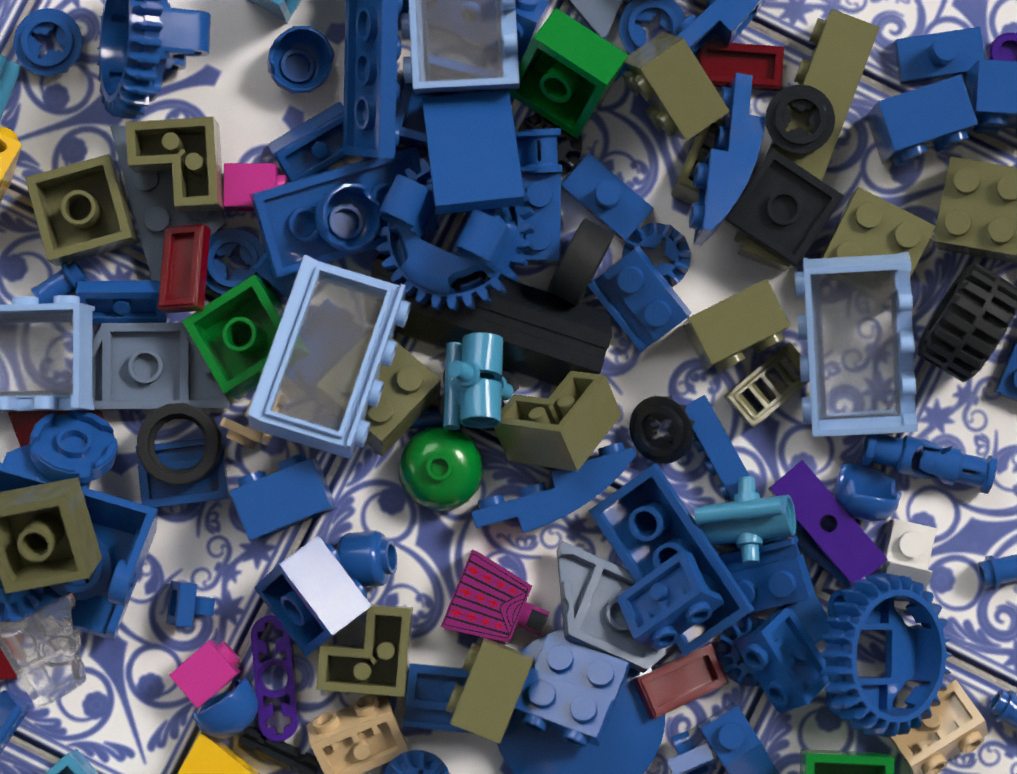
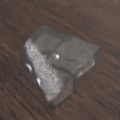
[0,592,86,710]

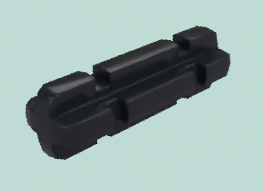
[238,726,320,774]

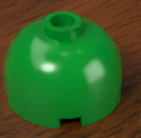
[398,426,484,512]

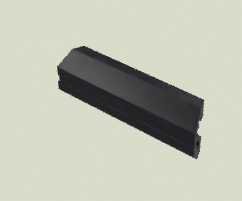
[363,253,613,386]

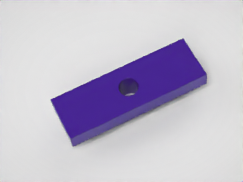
[768,460,888,588]

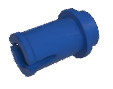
[31,260,89,304]
[978,554,1017,590]
[988,690,1017,728]

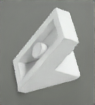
[880,519,937,610]

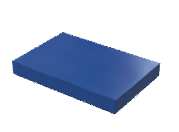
[422,89,525,215]

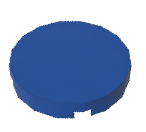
[29,410,118,483]

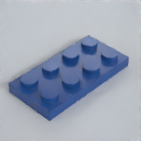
[343,0,403,159]
[250,146,439,278]

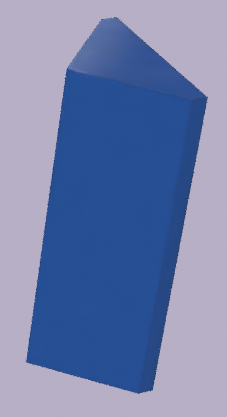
[589,463,755,656]

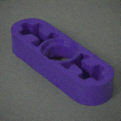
[251,615,300,741]

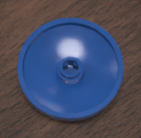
[497,629,665,774]

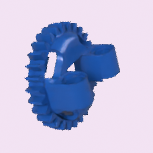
[97,0,211,120]
[377,159,536,312]
[820,573,953,737]

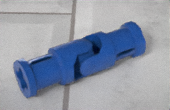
[861,434,997,494]

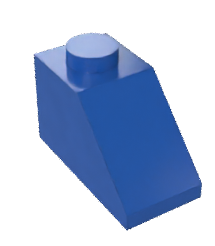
[697,702,779,774]

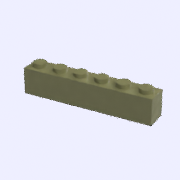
[734,9,880,272]

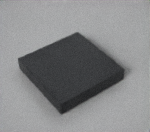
[723,148,844,269]

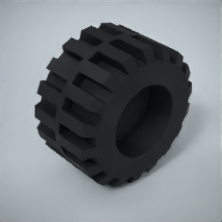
[918,262,1017,382]

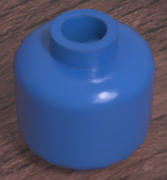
[336,530,398,588]

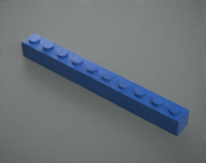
[685,395,830,644]

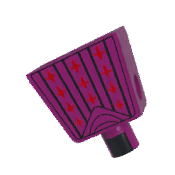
[440,549,550,643]

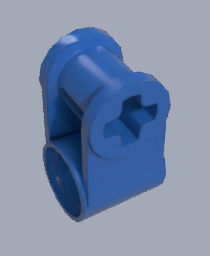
[515,128,563,173]

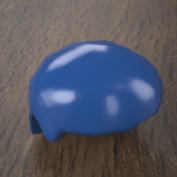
[267,26,334,94]
[315,183,381,252]
[834,463,902,522]
[192,678,258,739]

